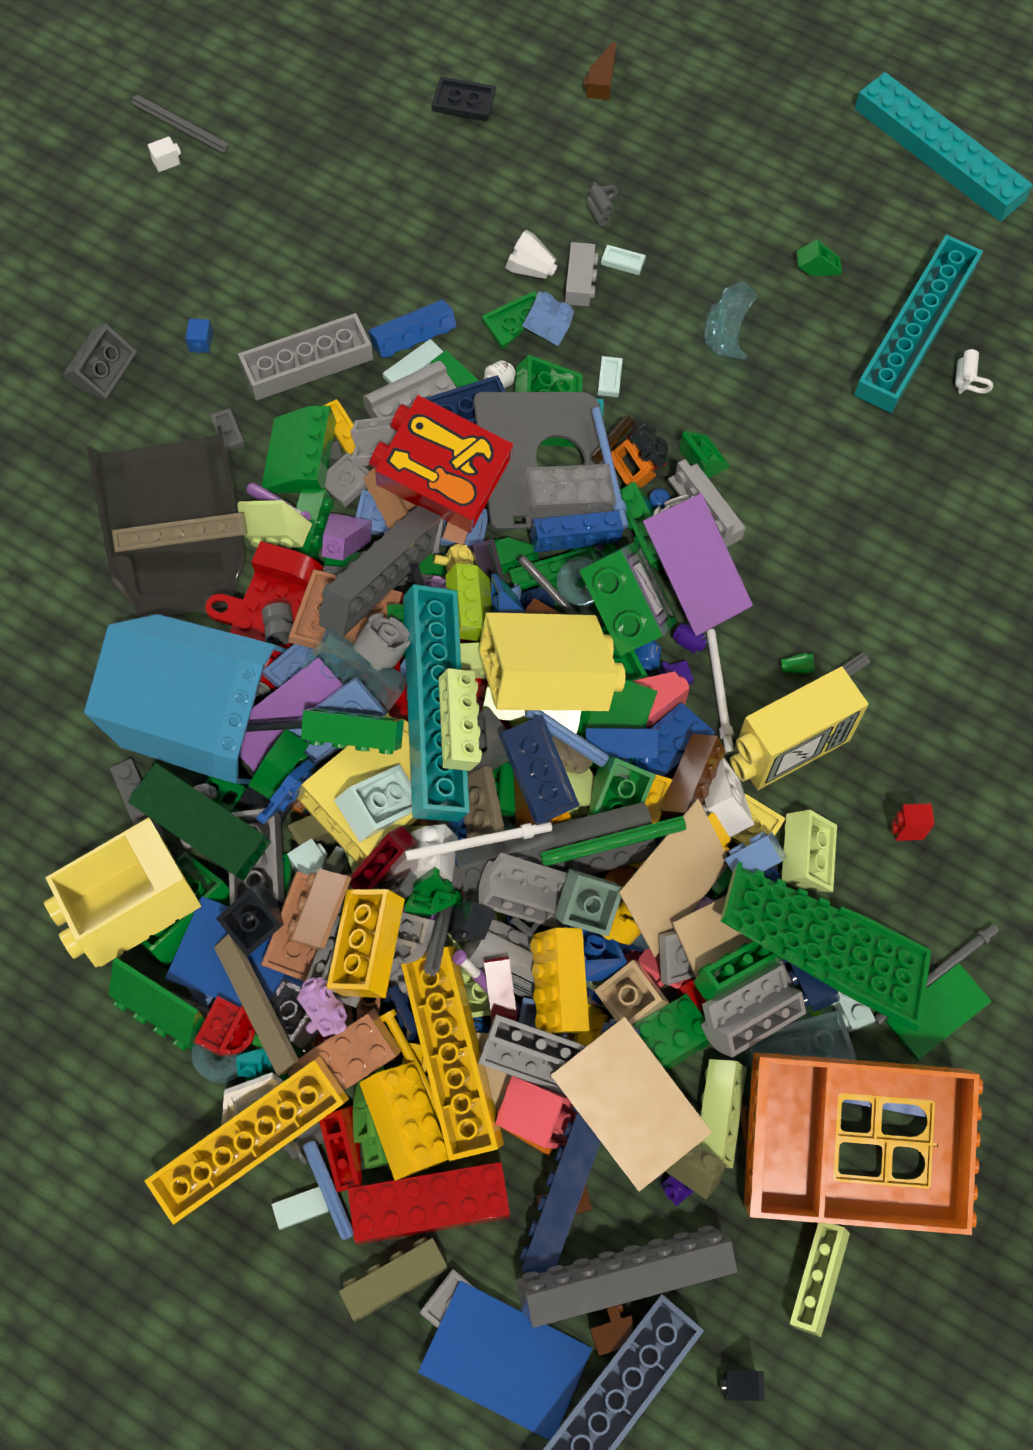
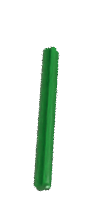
[541,816,686,867]

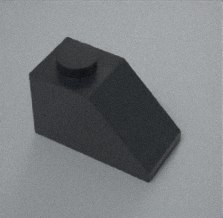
[720,1371,765,1401]

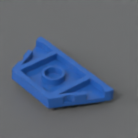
[256,759,315,824]

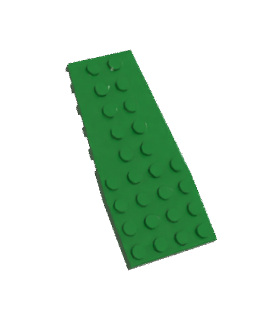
[720,862,932,1031]

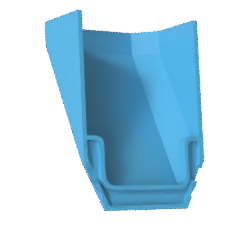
[84,614,287,784]

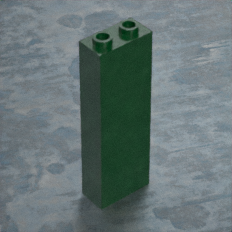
[127,763,272,881]

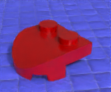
[193,996,255,1056]

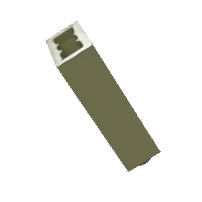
[288,815,337,849]

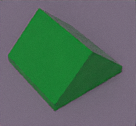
[679,431,730,478]

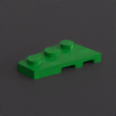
[482,291,537,351]

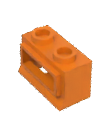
[611,439,657,488]

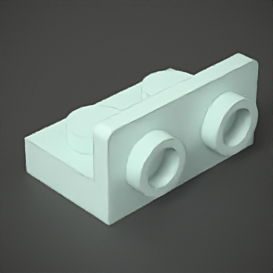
[831,991,876,1034]

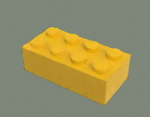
[327,889,405,998]
[530,928,589,1036]
[359,1062,449,1181]

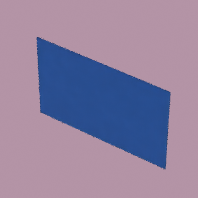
[165,896,304,1029]
[418,1281,592,1440]

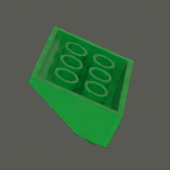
[515,354,583,448]
[261,406,336,493]
[575,679,658,769]
[140,852,230,967]
[108,958,205,1052]

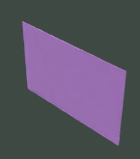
[643,493,753,636]
[239,657,344,773]

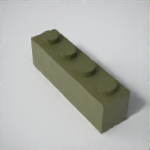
[665,1145,727,1200]
[339,1237,448,1322]

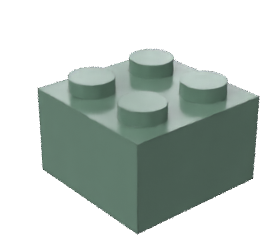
[554,869,623,936]

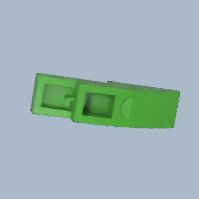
[353,1065,388,1169]

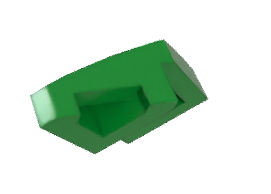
[404,890,457,916]

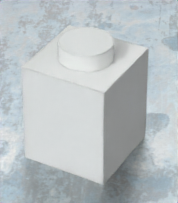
[147,137,181,172]

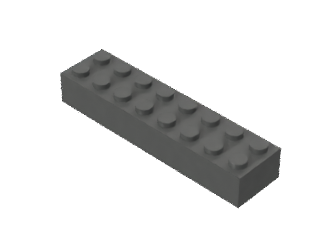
[319,505,441,638]
[455,802,657,903]
[516,1226,738,1328]

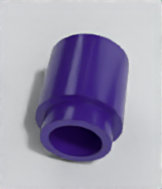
[673,623,708,654]

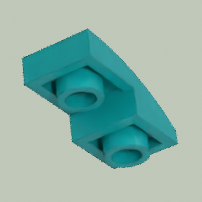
[236,1048,275,1078]

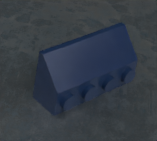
[425,375,506,424]

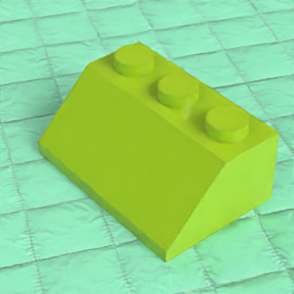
[446,563,493,641]

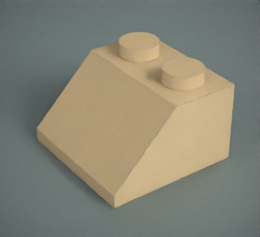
[594,960,669,1026]

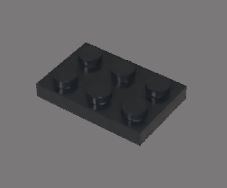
[431,76,496,121]

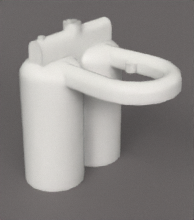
[955,349,993,394]

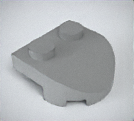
[393,912,435,964]

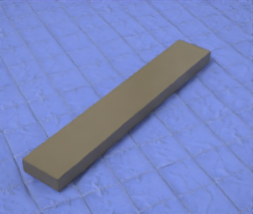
[112,513,247,553]
[214,934,300,1076]

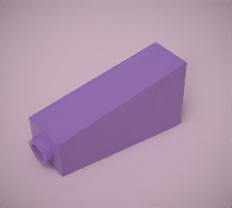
[322,513,372,560]

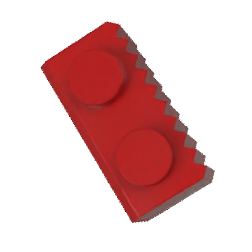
[890,803,934,841]

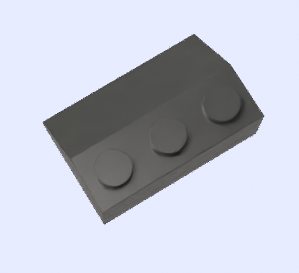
[62,323,137,399]
[467,708,509,776]

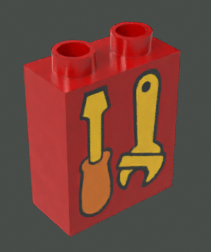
[369,395,514,534]

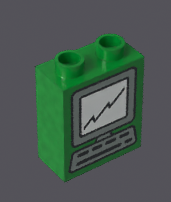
[579,540,678,656]

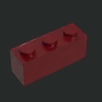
[349,826,418,890]

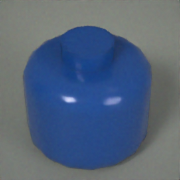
[649,488,670,511]

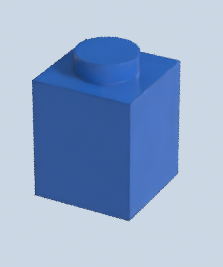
[186,319,213,353]

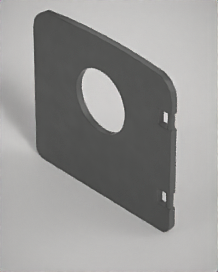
[473,392,614,530]

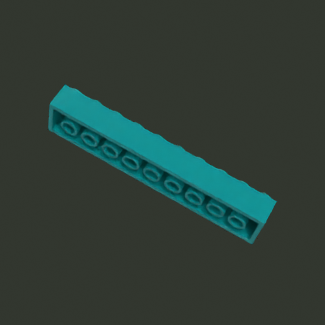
[855,72,1033,222]
[854,234,983,413]
[403,584,470,822]

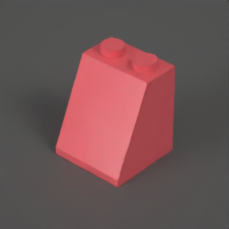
[633,671,690,728]
[495,1076,577,1149]

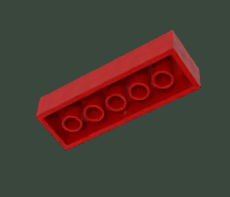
[348,1162,510,1245]

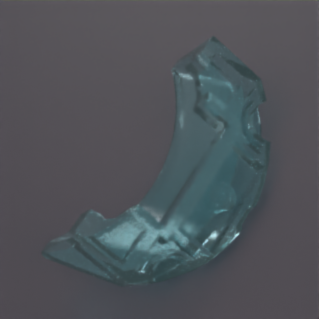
[705,280,757,360]

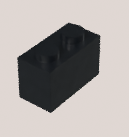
[447,901,495,944]

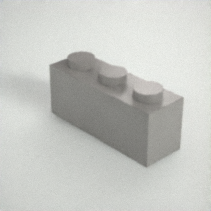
[565,242,599,306]

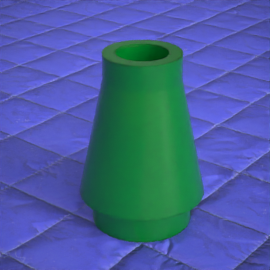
[781,652,815,674]

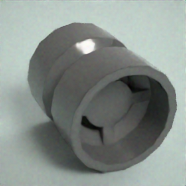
[261,603,293,646]

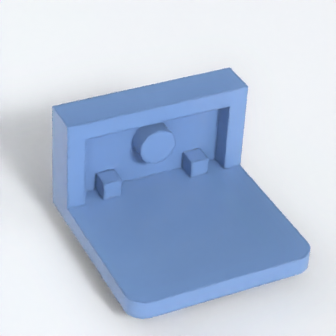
[522,291,574,346]

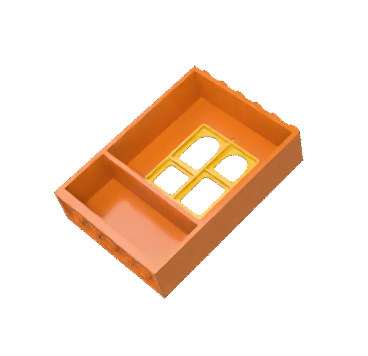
[743,1052,983,1235]

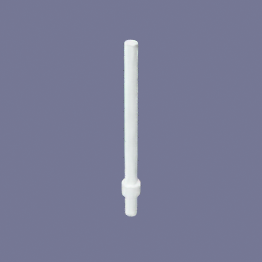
[706,629,734,755]
[405,822,552,861]

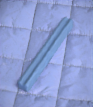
[525,710,609,767]
[303,1140,354,1240]

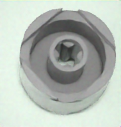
[354,614,411,670]

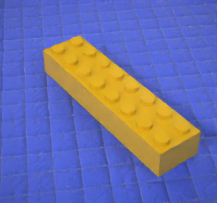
[401,946,504,1161]
[145,1056,349,1225]

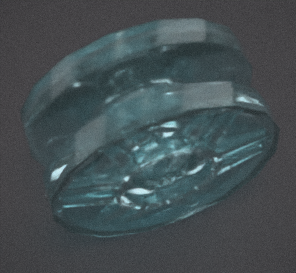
[557,558,595,607]
[191,1044,247,1084]

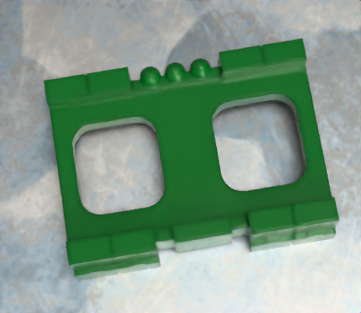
[205,776,247,813]

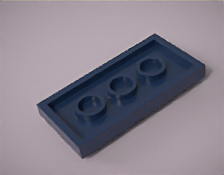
[498,715,580,825]

